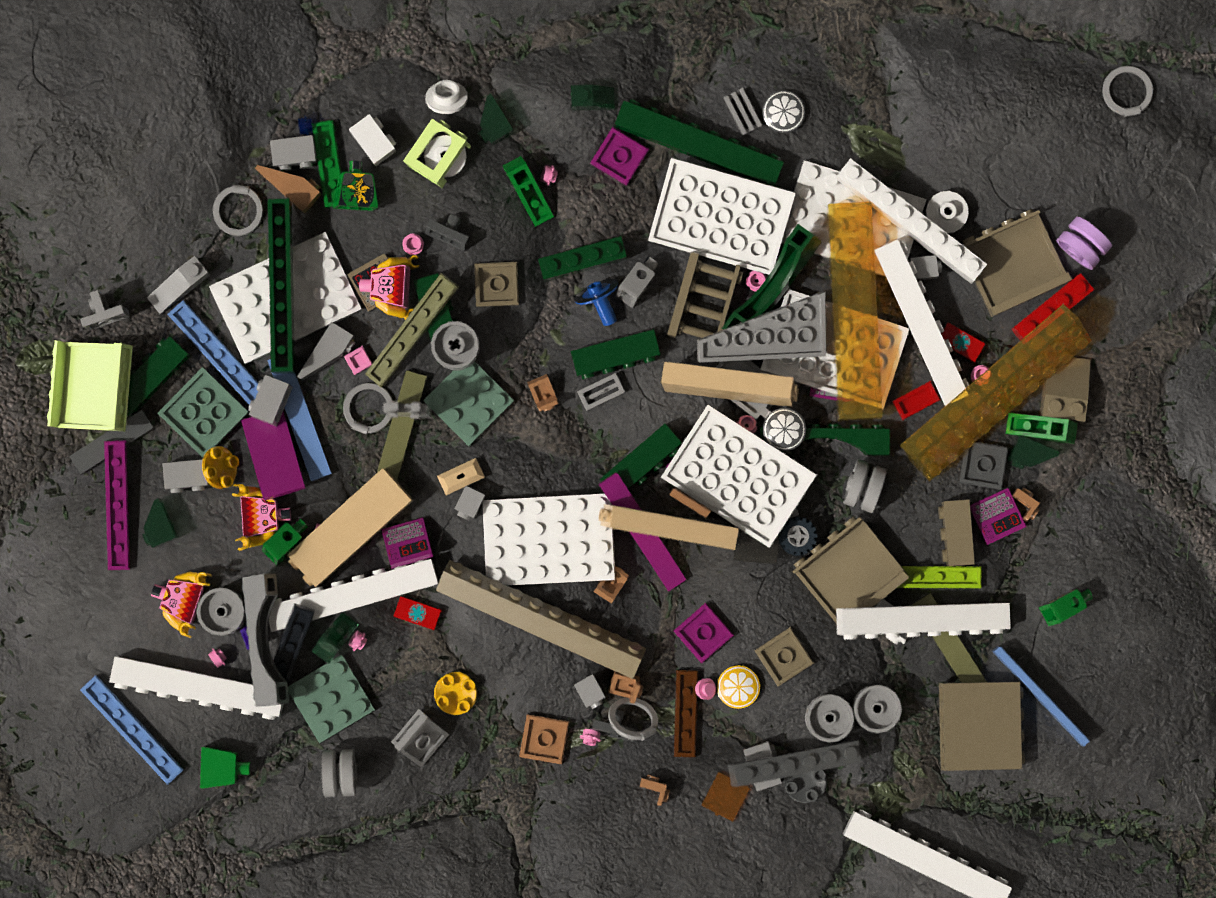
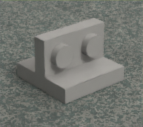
[80,290,130,331]
[391,709,449,767]

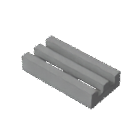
[723,88,762,136]
[577,373,625,411]

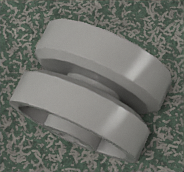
[431,321,480,371]
[843,459,887,513]
[197,588,246,636]
[852,684,902,733]
[805,694,854,742]
[322,749,357,797]

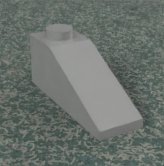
[147,256,211,315]
[297,322,356,380]

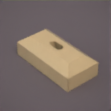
[437,458,485,496]

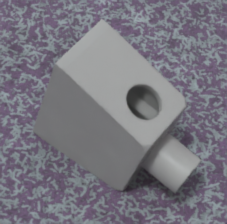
[615,257,658,309]

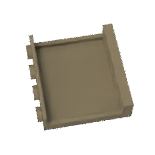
[962,209,1072,318]
[792,516,909,626]
[939,682,1025,771]

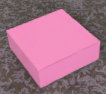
[344,346,373,375]

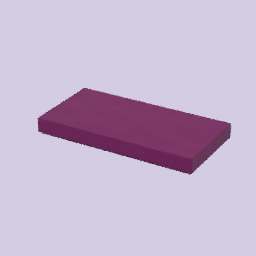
[241,411,306,501]

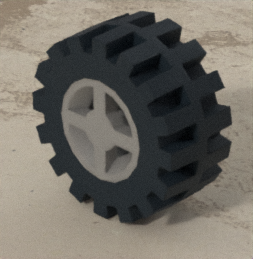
[778,517,817,556]

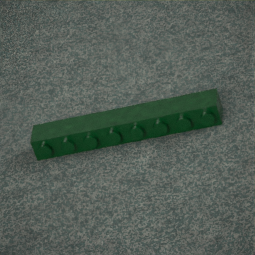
[614,99,784,186]
[268,199,295,374]

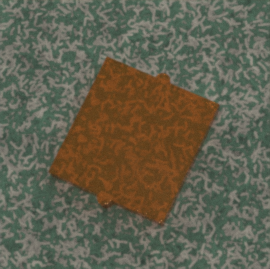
[701,772,750,822]

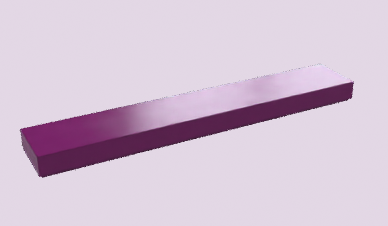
[104,441,130,570]
[599,472,686,592]

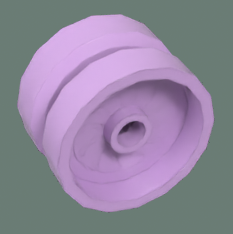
[1056,216,1112,270]

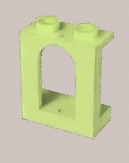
[403,119,471,188]

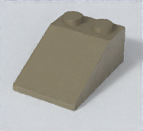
[1039,354,1090,423]

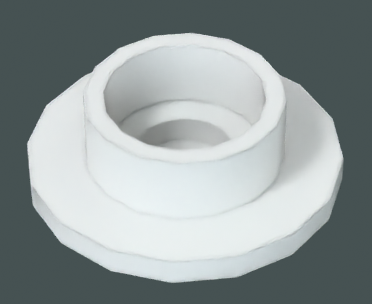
[426,80,468,114]
[424,135,467,178]
[926,191,969,233]

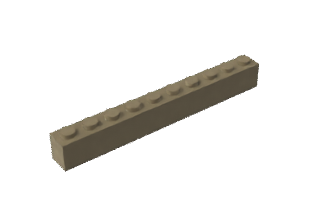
[436,560,646,679]

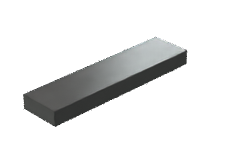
[69,410,154,474]

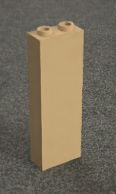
[661,362,799,407]
[287,468,413,587]
[599,504,739,550]

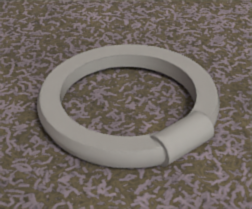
[1102,66,1153,117]
[213,184,264,236]
[343,383,393,435]
[608,697,658,741]

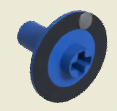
[574,279,619,326]

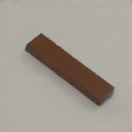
[674,670,698,757]

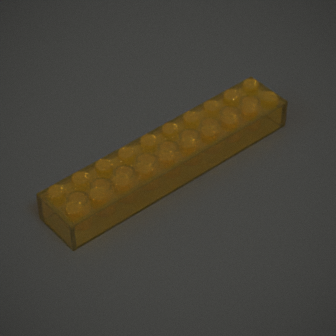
[827,202,883,421]
[900,304,1092,482]

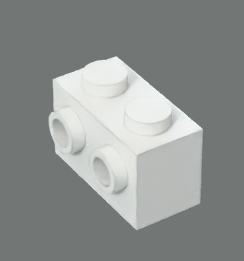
[349,114,396,166]

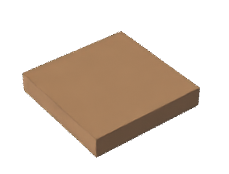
[670,487,711,518]
[519,714,569,764]

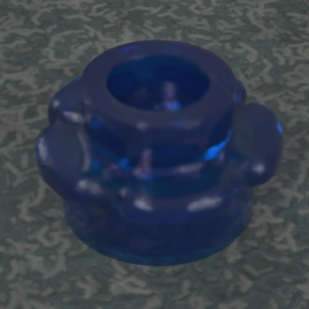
[298,115,313,136]

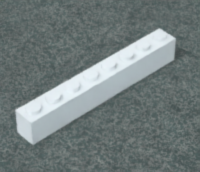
[836,158,987,284]
[874,239,971,407]
[269,559,439,632]
[836,603,1010,639]
[109,656,283,720]
[843,809,1012,898]

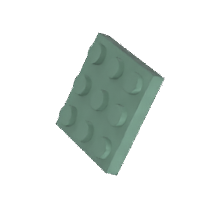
[423,362,514,446]
[157,367,249,457]
[288,654,375,743]

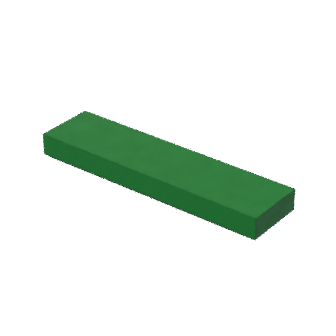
[312,120,342,208]

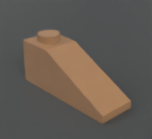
[255,165,322,214]

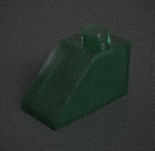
[571,85,615,111]
[479,93,514,146]
[1008,435,1060,470]
[142,498,178,548]
[312,612,359,664]

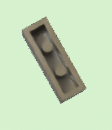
[938,500,975,566]

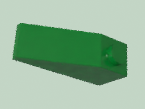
[502,156,554,227]
[1005,413,1078,444]

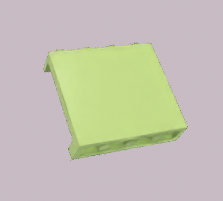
[47,340,133,432]

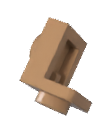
[527,374,559,411]
[1012,488,1040,521]
[594,566,629,604]
[608,671,643,704]
[639,775,670,806]

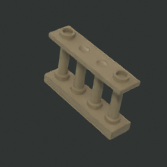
[667,252,743,338]

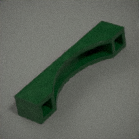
[722,224,822,330]
[759,424,890,456]

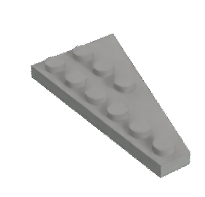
[697,291,826,362]

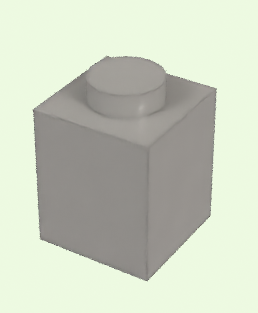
[909,255,942,281]
[455,486,486,521]
[574,674,605,709]

